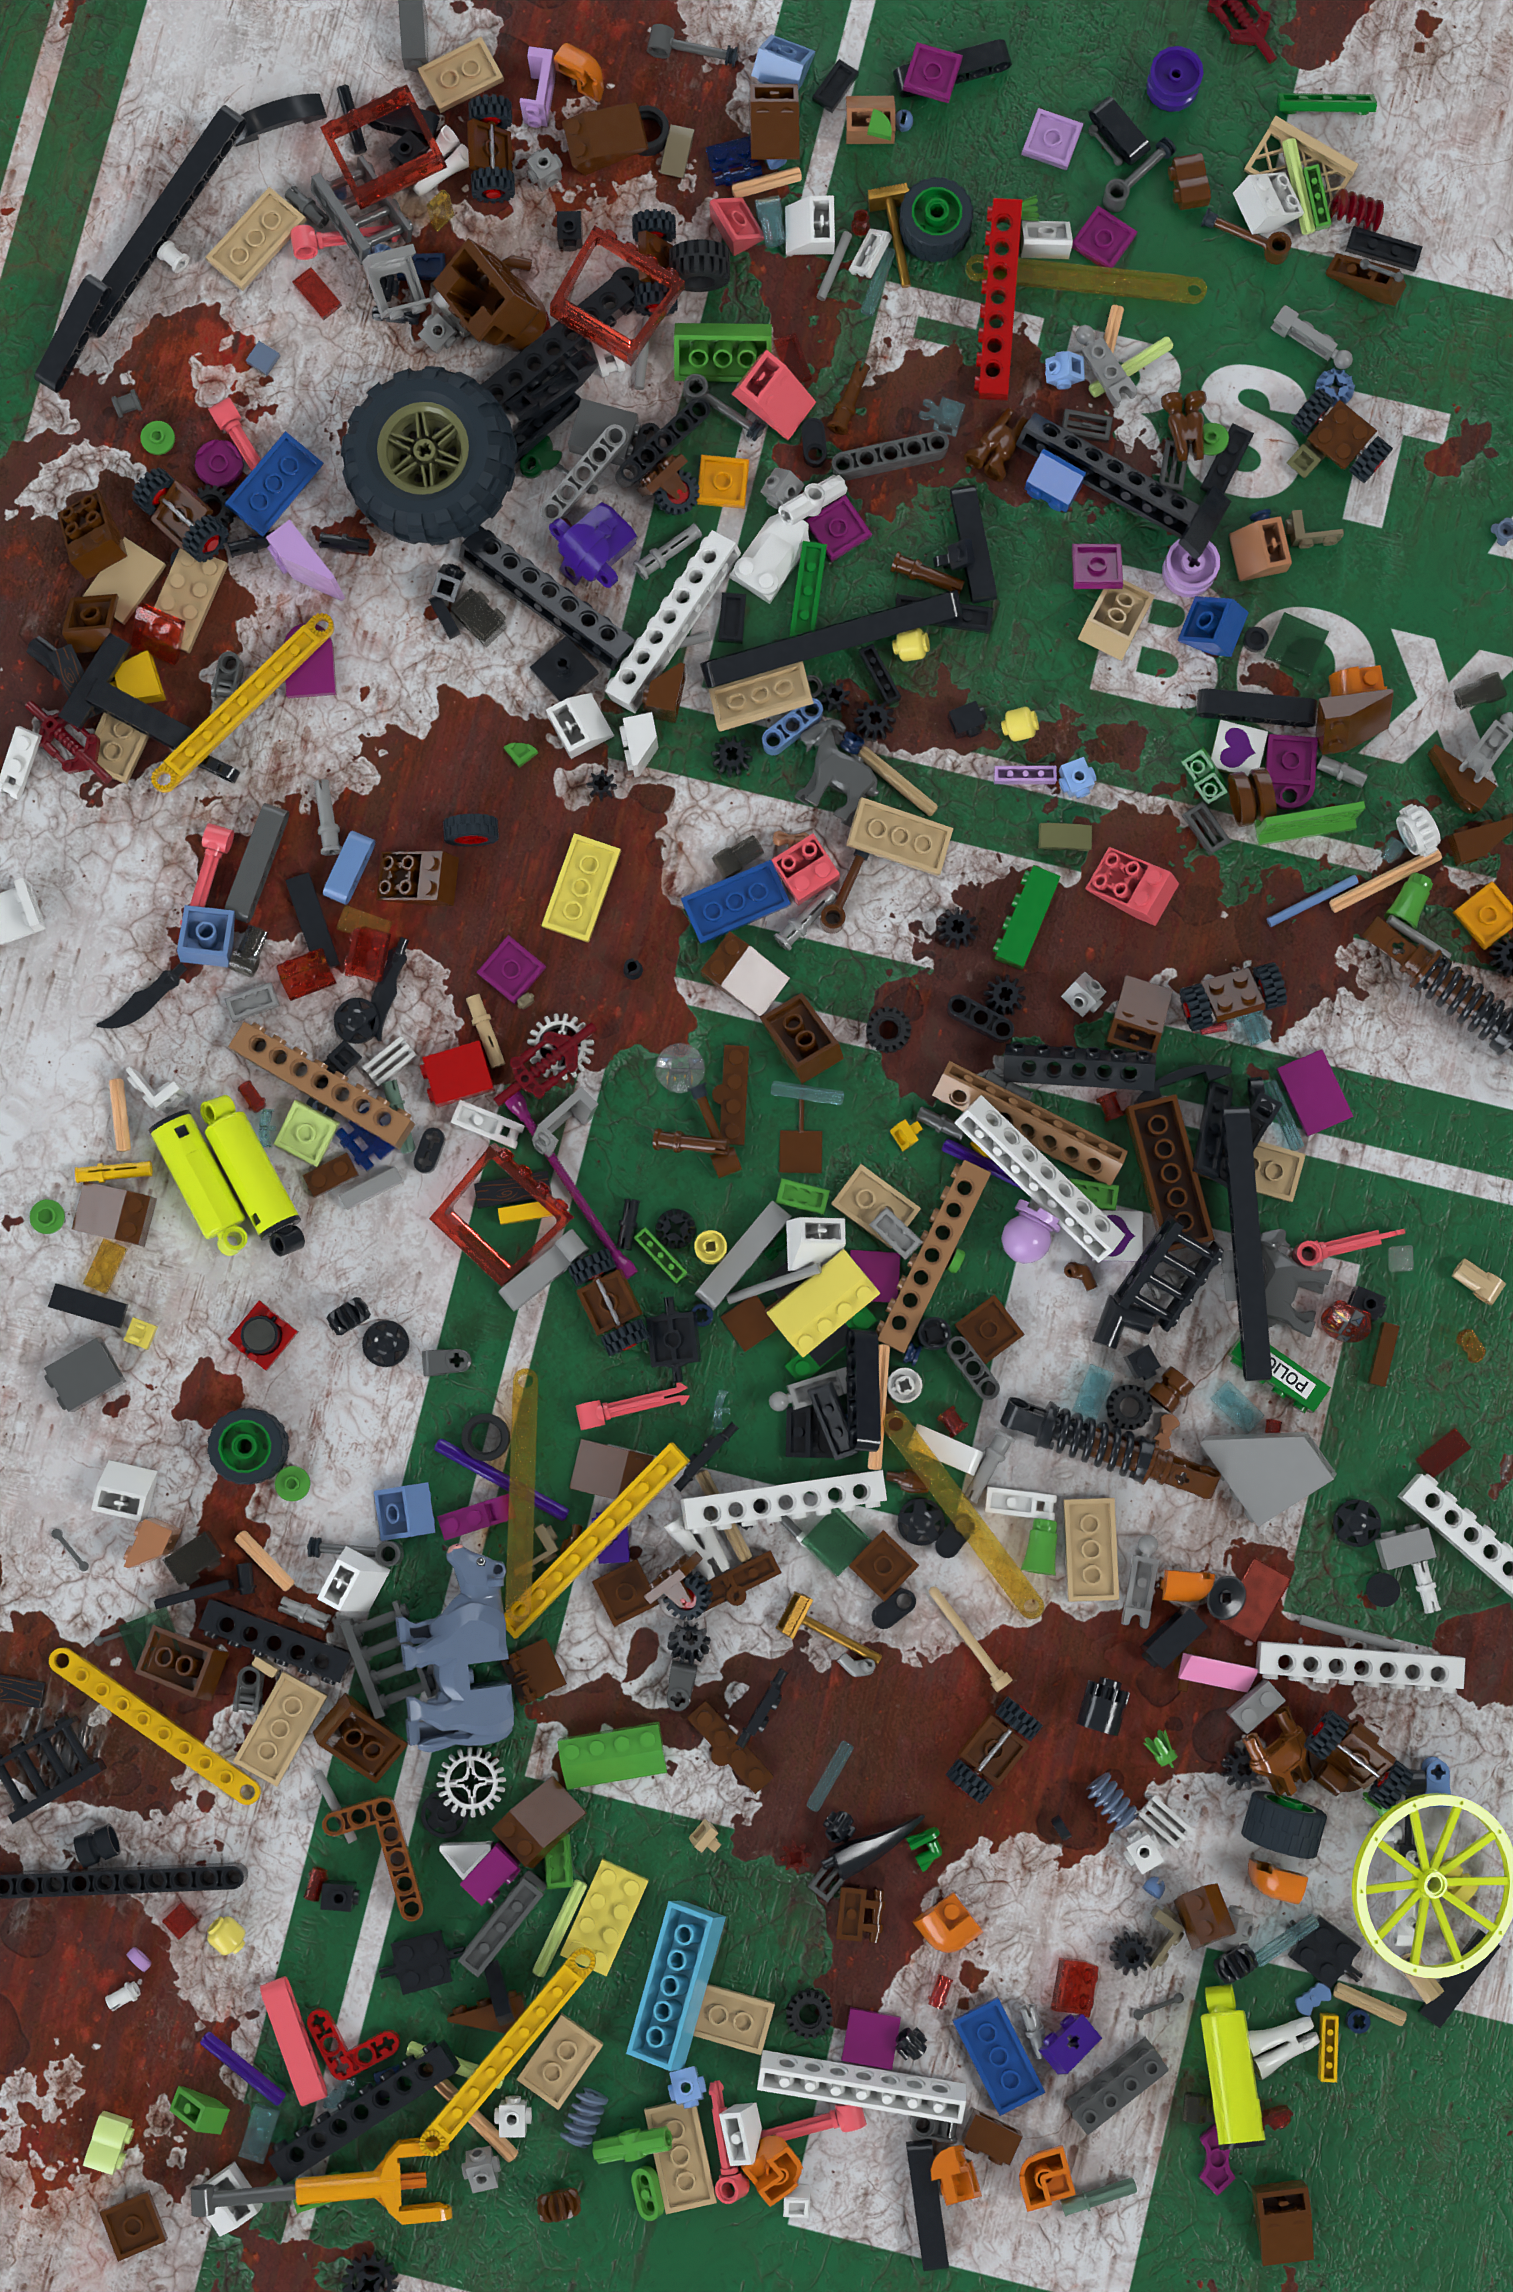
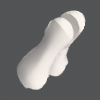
[403,125,469,197]
[664,1507,730,1581]
[1248,2016,1320,2080]

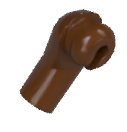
[502,255,532,271]
[1064,1262,1098,1291]

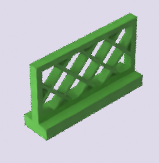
[1254,801,1365,846]

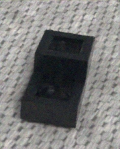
[318,1040,362,1089]

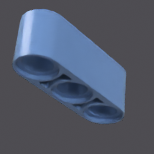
[762,698,823,755]
[323,831,375,905]

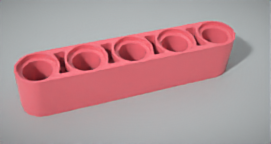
[260,1976,328,2106]

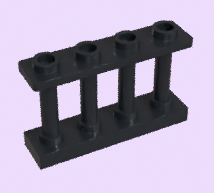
[1113,1214,1224,1332]
[0,1715,107,1824]

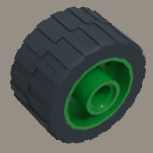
[899,177,973,262]
[207,1408,290,1485]
[1241,1791,1327,1859]

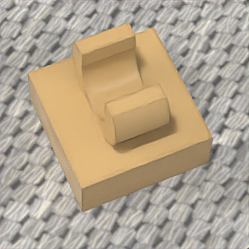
[689,1819,721,1853]

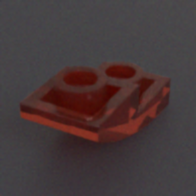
[1261,2105,1294,2131]

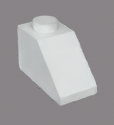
[719,2103,762,2166]

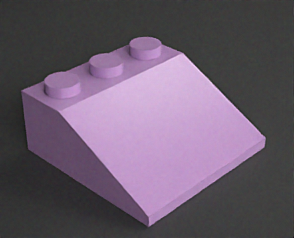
[266,520,345,601]

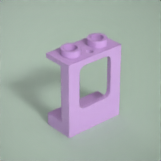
[520,46,556,128]

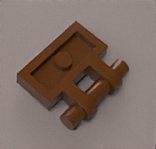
[836,1885,886,1943]

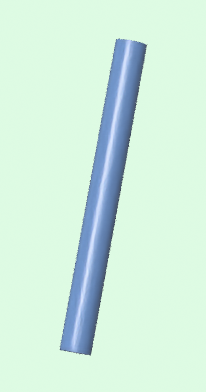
[1267,875,1359,927]

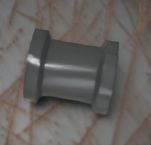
[111,389,143,418]

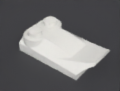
[729,513,810,604]

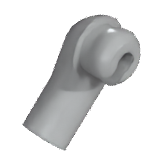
[837,1652,875,1677]

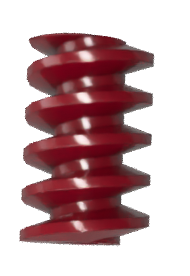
[1329,188,1384,232]

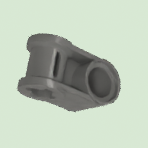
[211,651,244,698]
[422,1349,472,1377]
[667,1660,698,1711]
[233,1664,265,1715]
[910,2116,957,2144]

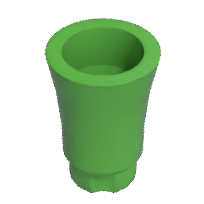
[1384,872,1433,930]
[1021,1518,1058,1576]

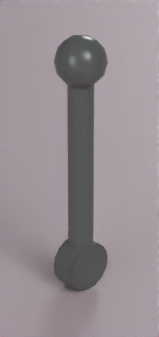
[1088,125,1123,166]
[1360,258,1404,282]
[554,463,598,494]
[51,1529,89,1571]
[94,1623,145,1646]
[1133,1993,1184,2020]

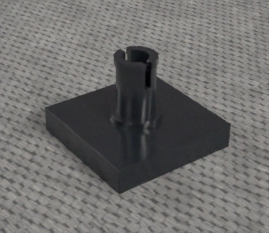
[530,636,599,702]

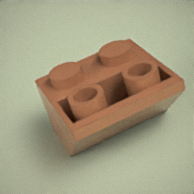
[846,96,895,144]
[1228,516,1292,582]
[123,1518,182,1568]

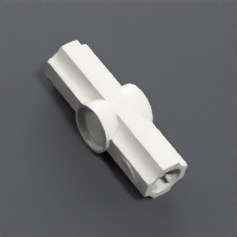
[778,475,847,525]

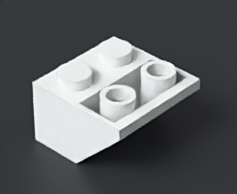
[1233,172,1304,234]
[785,196,835,255]
[546,693,614,759]
[619,712,659,777]
[786,1217,846,1271]
[91,1460,159,1521]
[317,1546,391,1612]
[204,2161,263,2236]

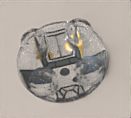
[655,1043,705,1093]

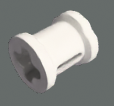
[157,240,190,273]

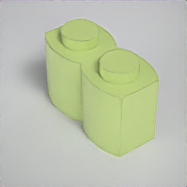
[83,2111,135,2175]

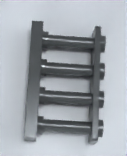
[311,155,413,265]
[340,1600,436,1719]
[458,1870,547,1977]
[1065,2036,1169,2135]

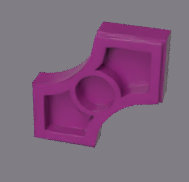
[1198,2122,1235,2196]

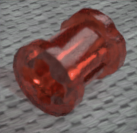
[1096,1091,1126,1123]
[936,1405,969,1438]

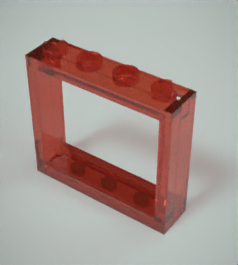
[320,84,447,210]

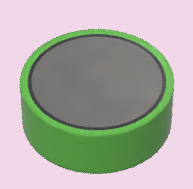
[945,1247,965,1274]

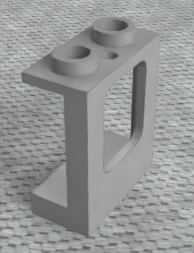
[362,244,432,320]
[532,1087,598,1157]

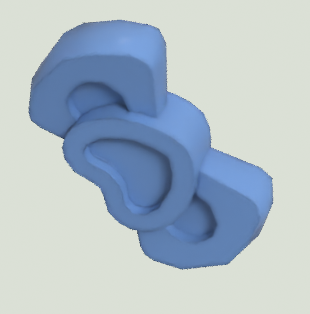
[1295,1982,1331,2016]

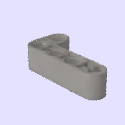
[498,1229,590,1312]

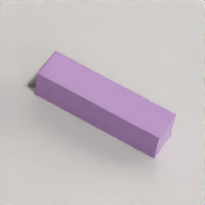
[994,766,1057,785]

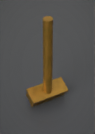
[868,183,911,288]
[775,1591,882,1664]

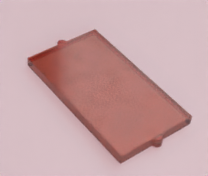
[1219,1558,1292,1644]

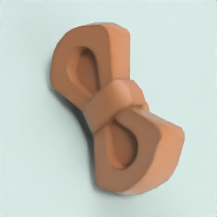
[772,831,809,848]
[1152,1414,1180,1451]

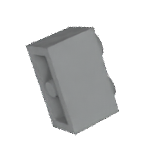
[1374,1523,1437,1570]
[1226,1679,1286,1734]

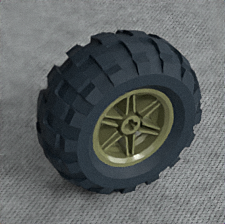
[341,366,518,546]

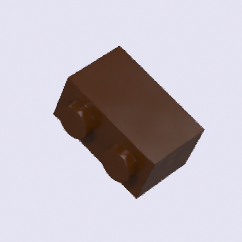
[961,2108,1023,2166]

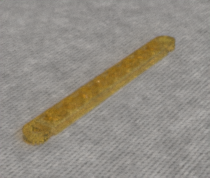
[966,254,1207,304]
[505,1368,538,1622]
[883,1411,1044,1619]

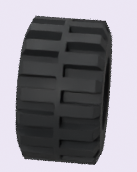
[669,239,730,292]

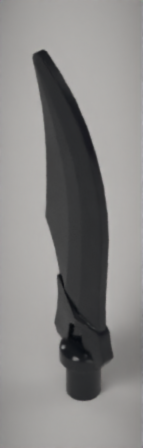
[370,936,410,1042]
[96,962,188,1029]

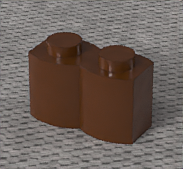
[1168,153,1211,210]

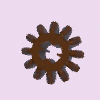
[537,2187,581,2223]

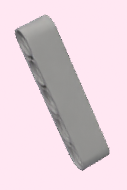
[540,424,629,522]
[694,1201,792,1310]

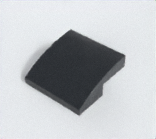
[786,1407,834,1458]

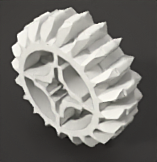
[527,1014,594,1080]
[437,1747,506,1817]

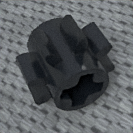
[368,275,399,302]
[821,682,850,713]
[586,770,618,802]
[823,1811,856,1843]
[895,2027,927,2061]

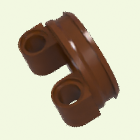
[1307,1720,1380,1797]

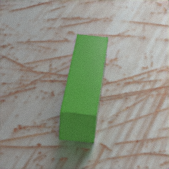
[1303,164,1332,231]
[634,1227,688,1284]

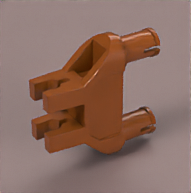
[1242,1706,1312,1796]

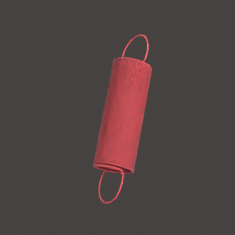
[1193,1021,1234,1035]

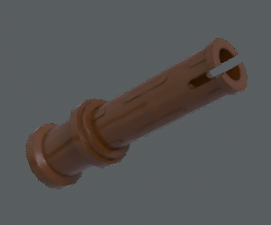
[827,361,870,435]
[890,551,965,594]
[653,1128,730,1155]

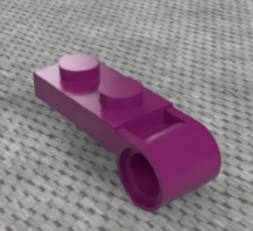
[437,1494,517,1541]

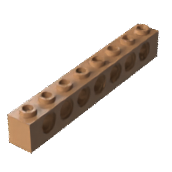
[228,1022,415,1150]
[932,1061,1128,1186]
[876,1160,991,1354]

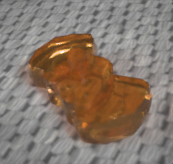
[1456,1329,1486,1363]

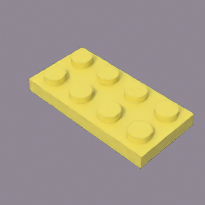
[542,833,621,943]
[560,1859,649,1976]

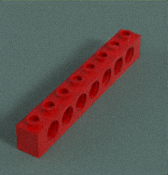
[974,198,1022,401]

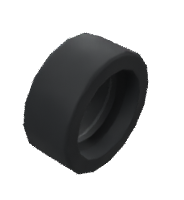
[638,105,669,156]
[462,1414,510,1461]

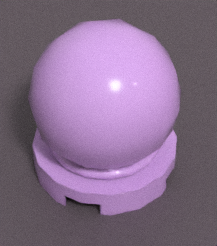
[1001,1200,1062,1264]

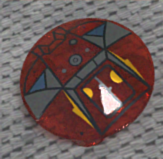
[1321,1300,1371,1343]

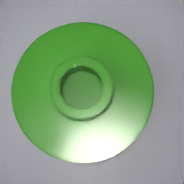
[141,421,175,455]
[1203,423,1229,456]
[29,1199,65,1234]
[275,1466,311,1502]

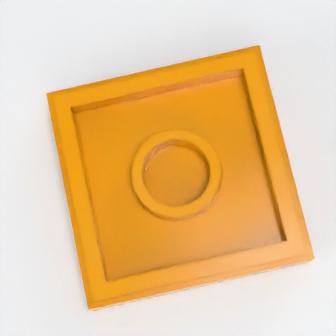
[696,455,749,509]
[1452,881,1513,950]

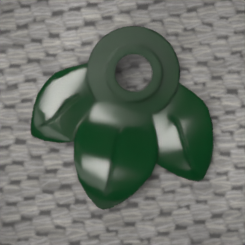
[519,435,563,479]

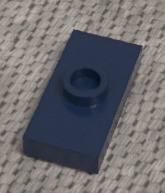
[397,253,446,281]

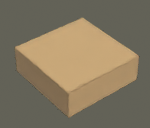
[252,1656,282,1678]

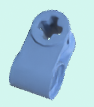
[1421,1756,1451,1807]

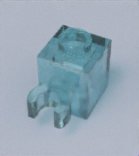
[919,397,965,437]

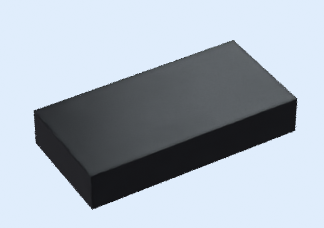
[812,59,859,113]
[718,592,746,644]

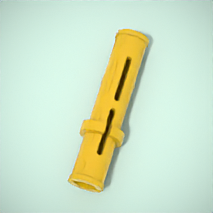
[75,1161,153,1183]

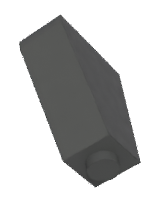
[398,0,429,72]

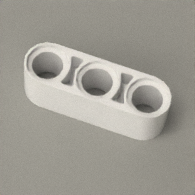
[907,1424,984,1476]

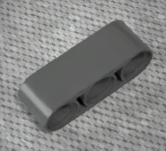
[946,1336,1000,1400]

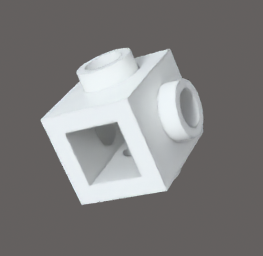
[1123,1831,1164,1874]
[494,2095,532,2138]

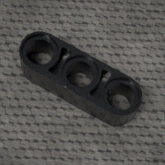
[1088,96,1151,165]
[367,98,440,143]
[947,994,1014,1043]

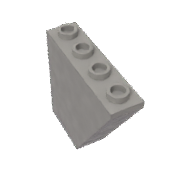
[1200,1432,1337,1527]

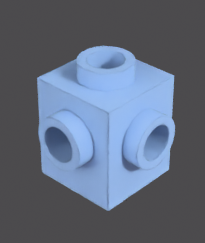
[1045,351,1085,389]
[1058,757,1096,799]
[668,2066,707,2109]

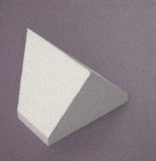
[439,1841,493,1880]

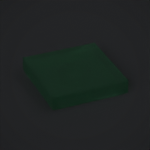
[1264,612,1329,677]
[801,1508,872,1578]
[118,1607,182,1670]

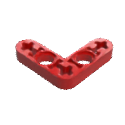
[307,2008,401,2080]

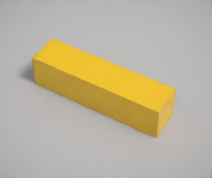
[498,1198,563,1225]
[1318,2013,1339,2083]

